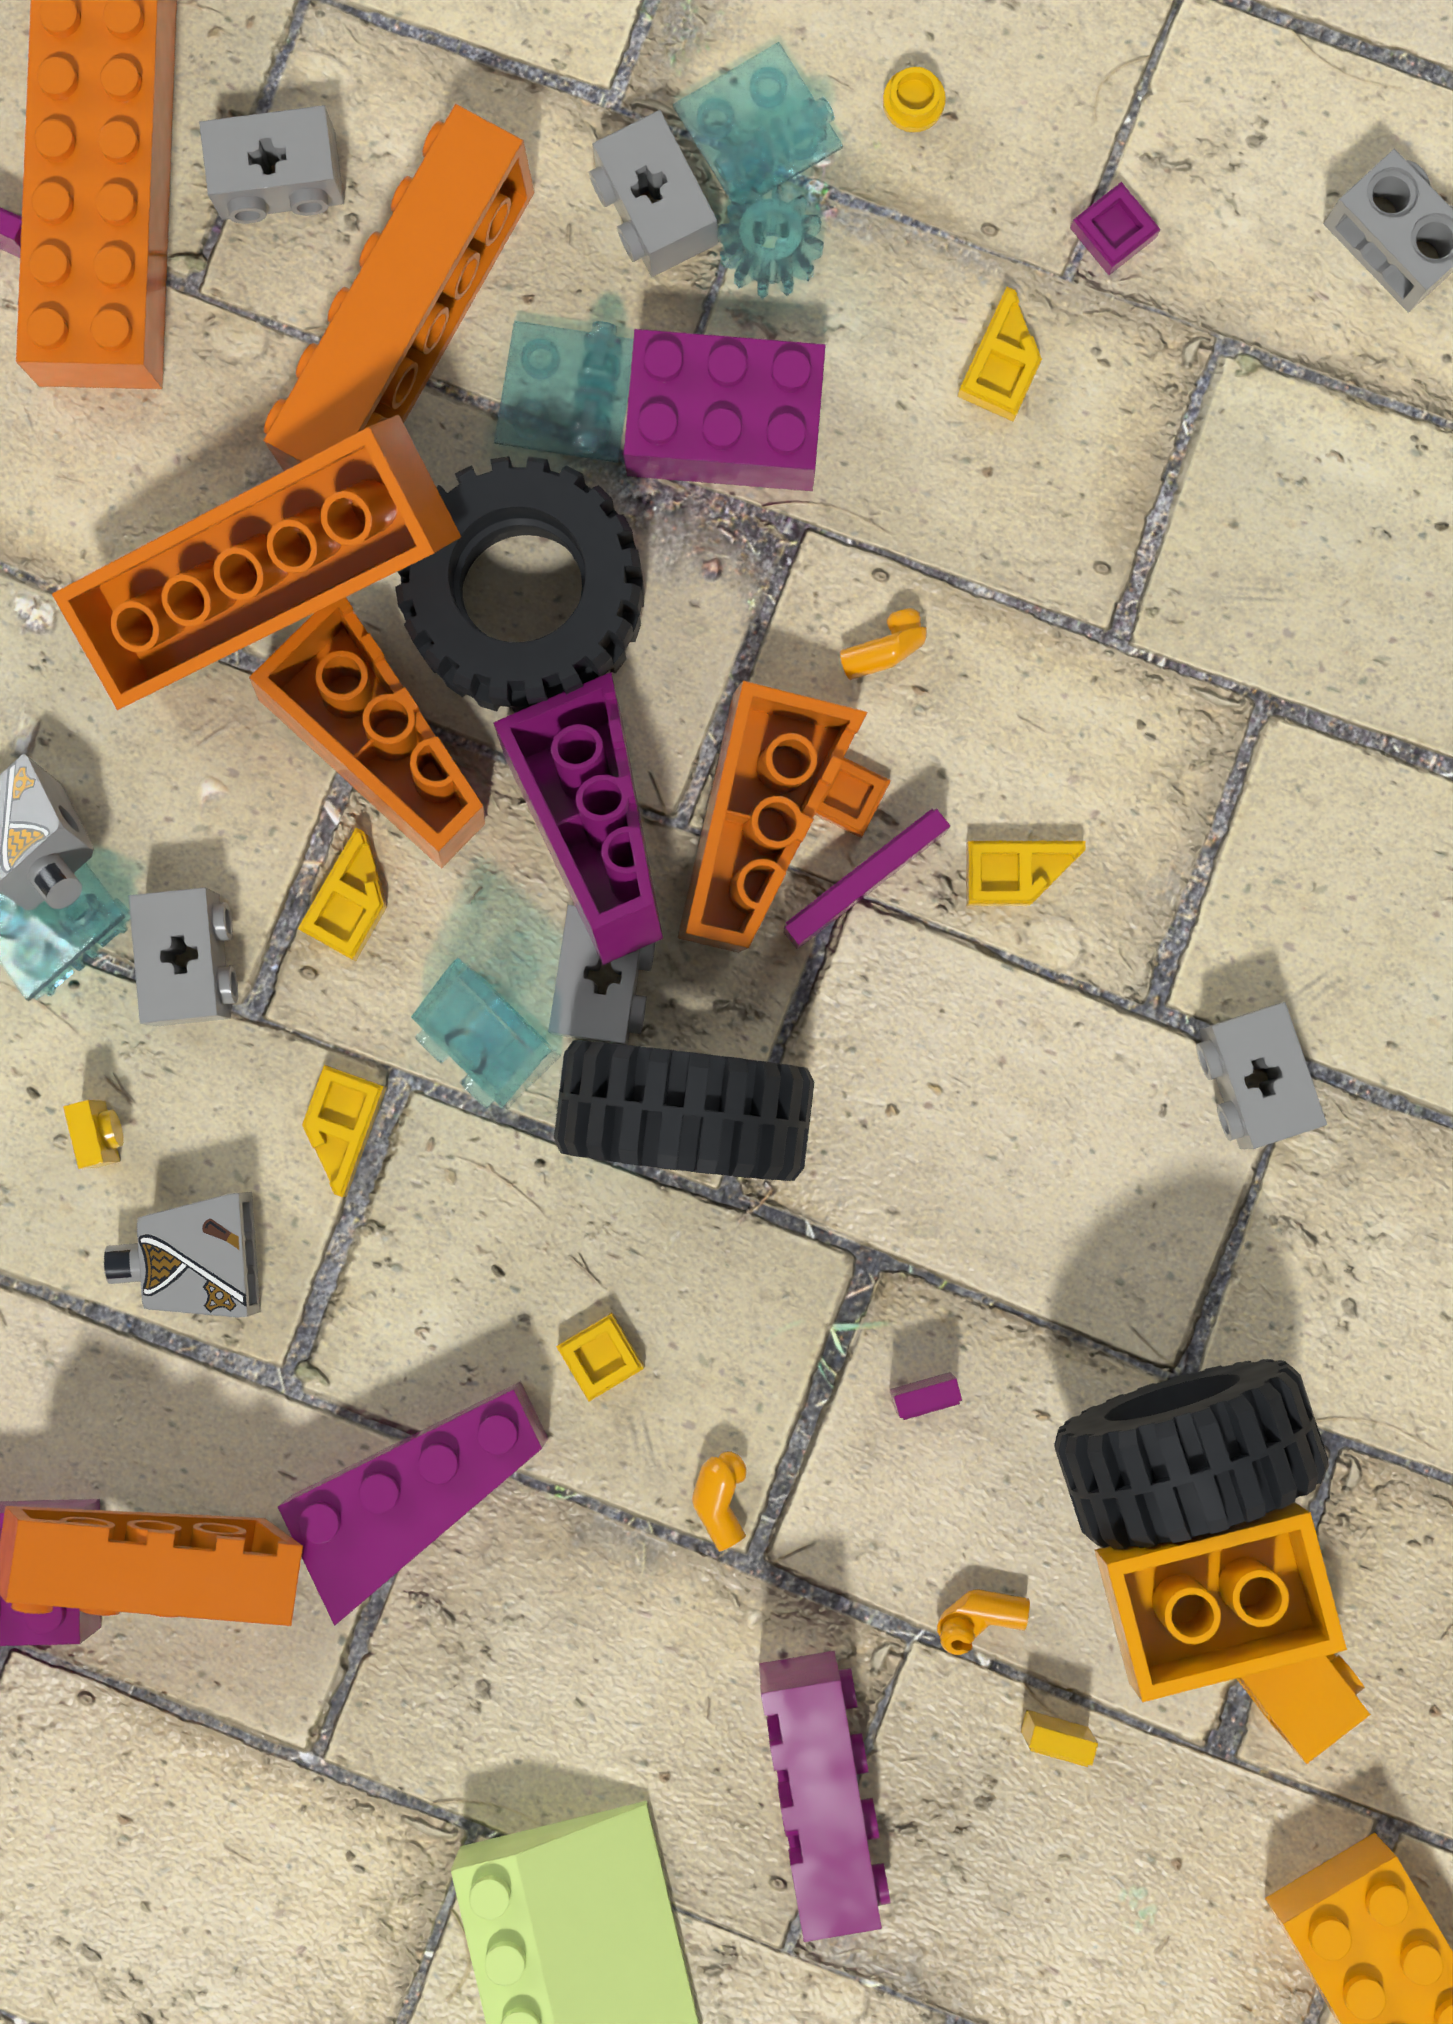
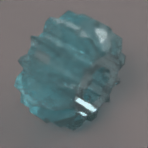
[718,183,824,299]

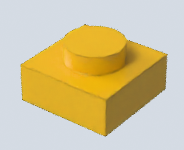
[63,1100,124,1169]

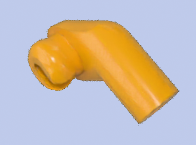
[840,608,927,680]
[692,1451,747,1552]
[937,1589,1030,1655]

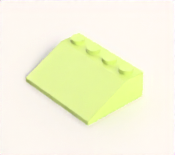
[451,1801,700,2024]

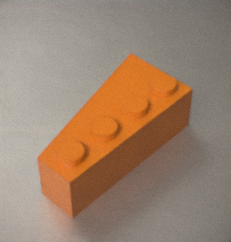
[249,597,485,869]
[677,681,868,953]
[0,1506,303,1626]

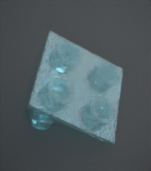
[673,42,843,211]
[494,321,633,463]
[0,863,130,1001]

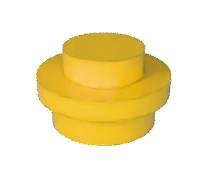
[883,67,945,132]

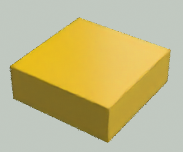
[556,1312,644,1402]
[1021,1710,1098,1767]

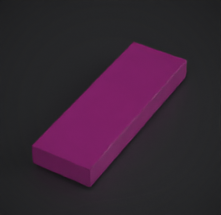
[783,809,951,949]

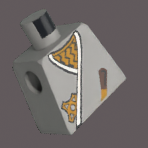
[0,753,94,911]
[104,1192,260,1318]

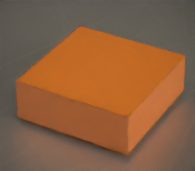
[815,757,891,838]

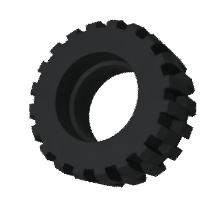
[395,456,644,713]
[554,1040,814,1181]
[1054,1359,1328,1549]

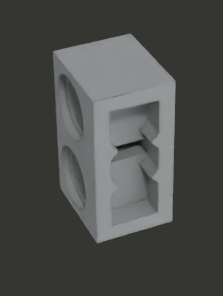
[1323,149,1453,313]

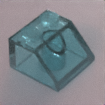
[411,958,561,1109]

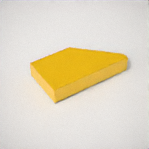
[957,287,1042,422]
[298,828,387,961]
[966,841,1086,906]
[302,1065,387,1197]

